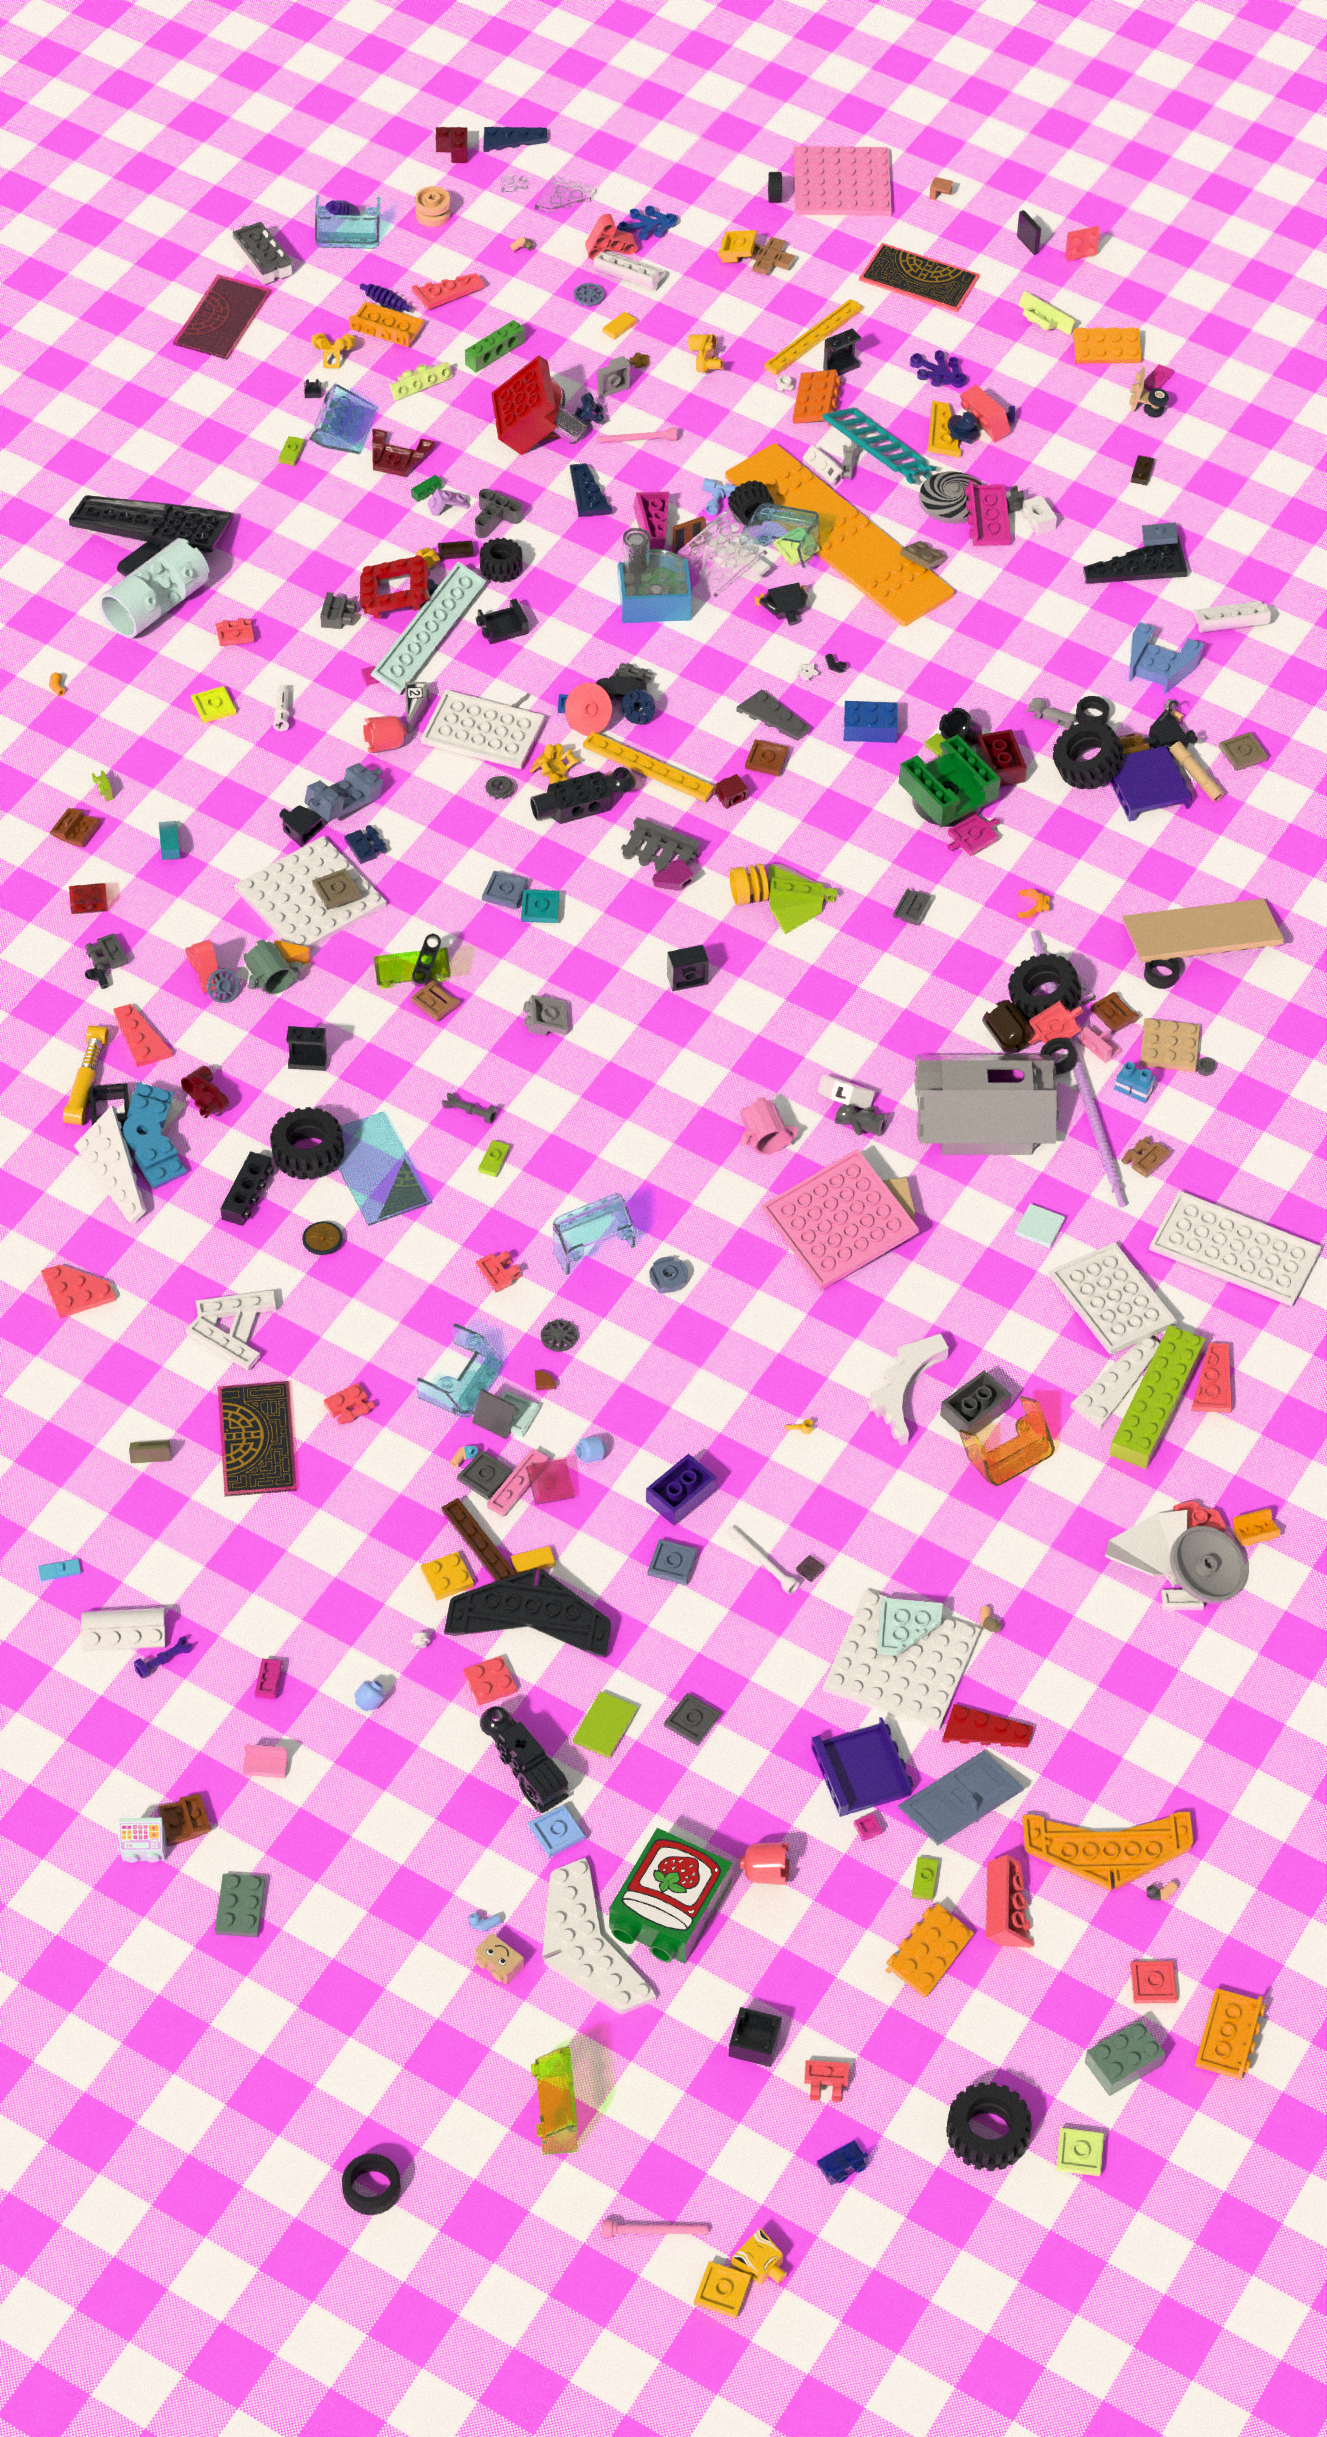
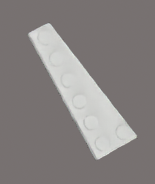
[1070,1337,1160,1430]

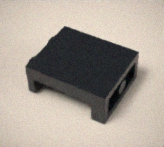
[823,328,861,376]
[475,598,529,644]
[286,1026,327,1071]

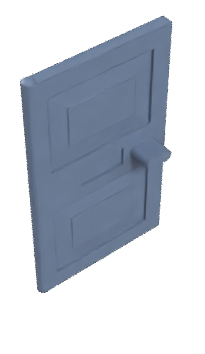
[897,1750,1024,1846]

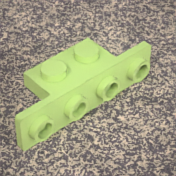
[1018,291,1076,335]
[390,362,453,400]

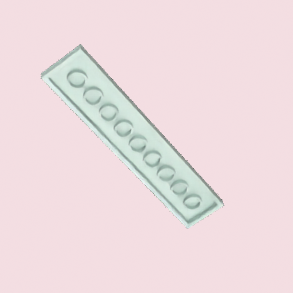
[371,561,486,695]

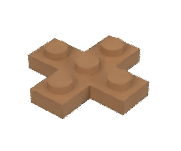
[746,237,795,276]

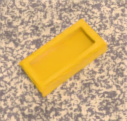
[602,312,637,340]
[511,1546,555,1574]

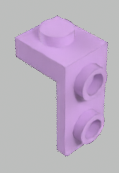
[427,489,469,516]

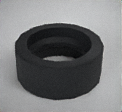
[768,172,782,202]
[1075,696,1110,724]
[1144,958,1180,989]
[1040,1037,1077,1075]

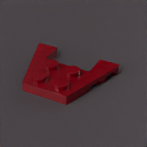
[372,428,435,477]

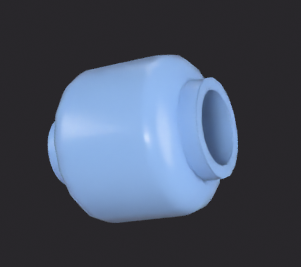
[575,1436,606,1463]
[354,1680,385,1711]

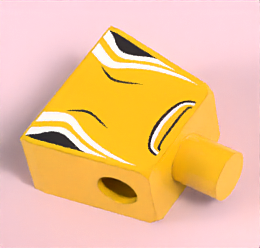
[731,2228,787,2284]

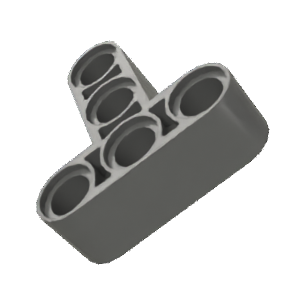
[475,489,522,538]

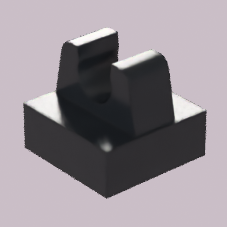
[304,379,321,398]

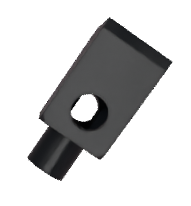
[279,805,324,847]

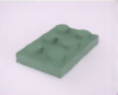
[215,1874,265,1937]

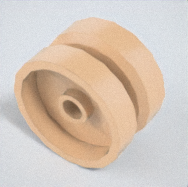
[415,186,451,227]

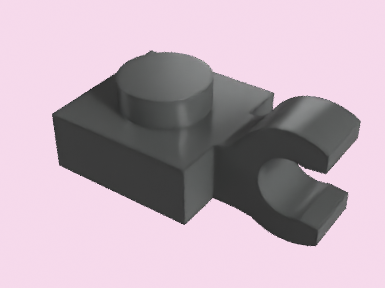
[1006,485,1024,514]

